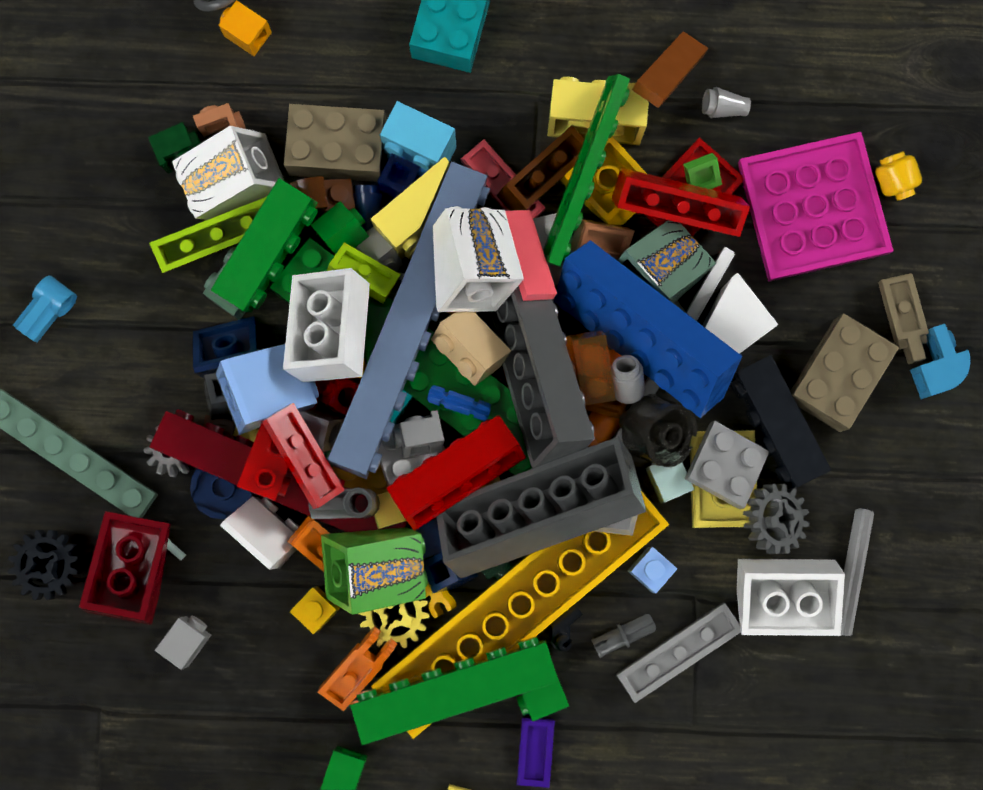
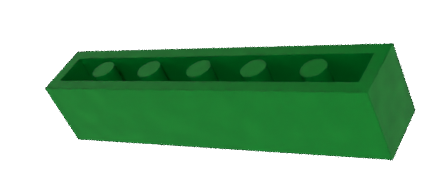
[350,637,559,745]

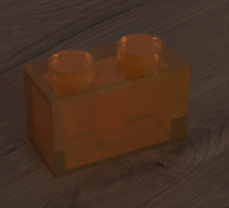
[570,330,616,405]

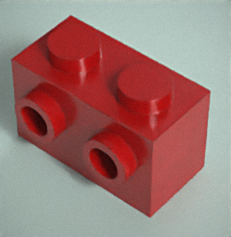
[237,423,292,501]

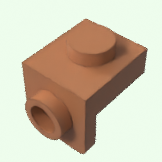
[193,103,246,137]

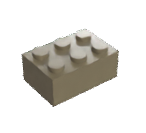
[284,104,387,182]
[790,313,899,432]

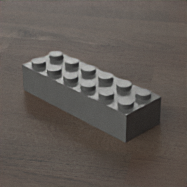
[487,286,595,469]
[437,436,647,579]

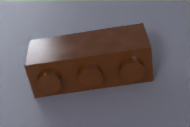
[496,125,584,211]

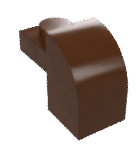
[290,176,355,222]

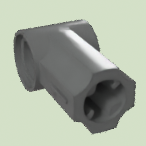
[309,488,380,519]

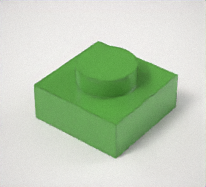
[683,153,722,189]

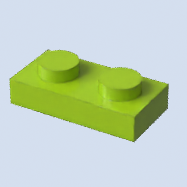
[327,243,401,304]

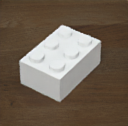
[283,268,370,382]

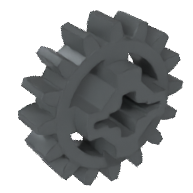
[743,484,809,554]

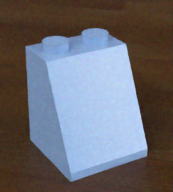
[216,344,319,435]

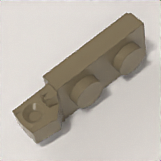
[878,273,929,364]

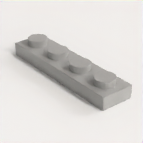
[616,602,741,703]

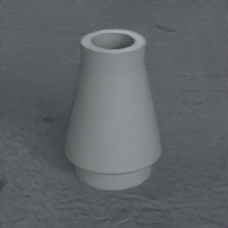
[702,87,751,118]

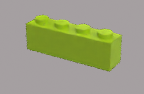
[149,196,267,273]

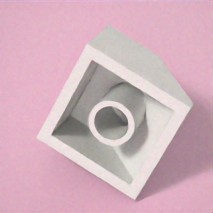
[220,496,300,570]

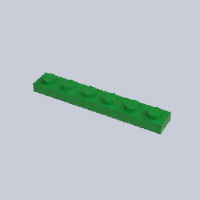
[543,74,630,266]

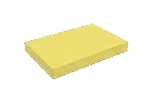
[689,430,757,528]

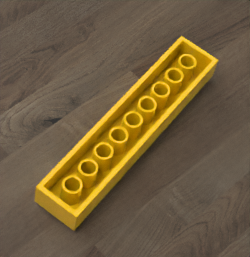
[371,491,669,739]

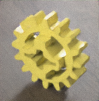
[358,600,430,648]

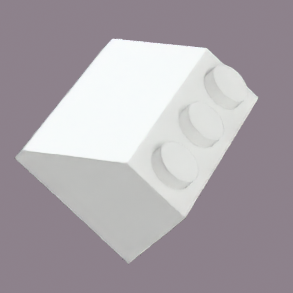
[736,559,845,636]

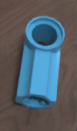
[13,276,77,343]

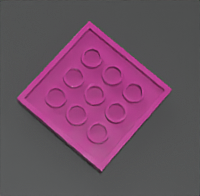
[738,132,893,282]

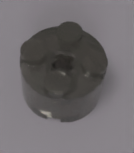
[619,394,697,468]

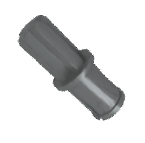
[591,614,656,658]

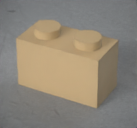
[431,312,511,386]

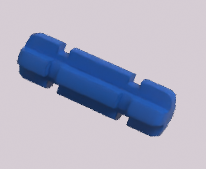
[427,385,491,421]

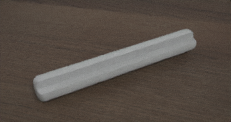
[841,508,874,636]

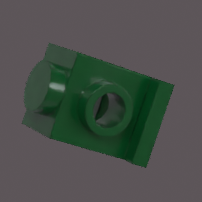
[148,122,201,174]

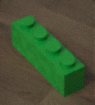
[211,178,318,313]

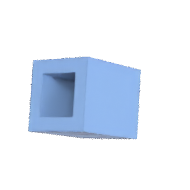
[627,547,677,594]

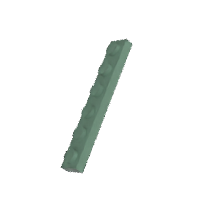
[0,389,158,518]

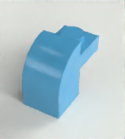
[910,324,970,399]

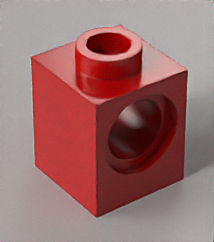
[316,378,358,417]

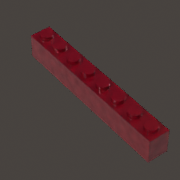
[149,409,407,532]

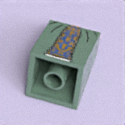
[617,220,717,304]

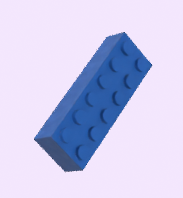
[554,240,743,418]

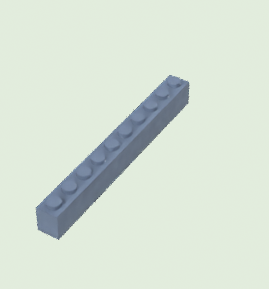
[328,161,490,479]

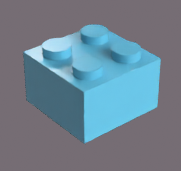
[380,101,456,176]

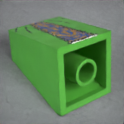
[321,527,428,615]

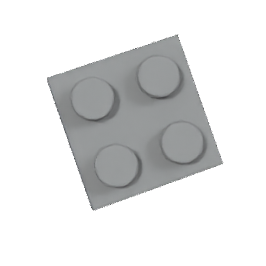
[685,421,769,510]

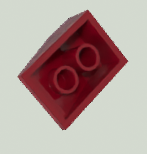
[79,511,170,625]

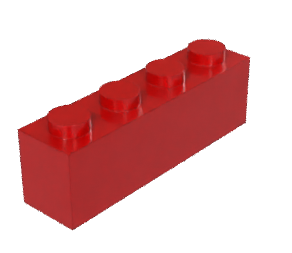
[612,168,750,237]
[386,415,526,531]

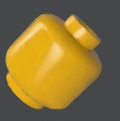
[875,151,923,201]

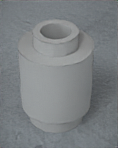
[610,355,645,404]

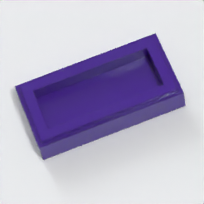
[517,717,555,788]

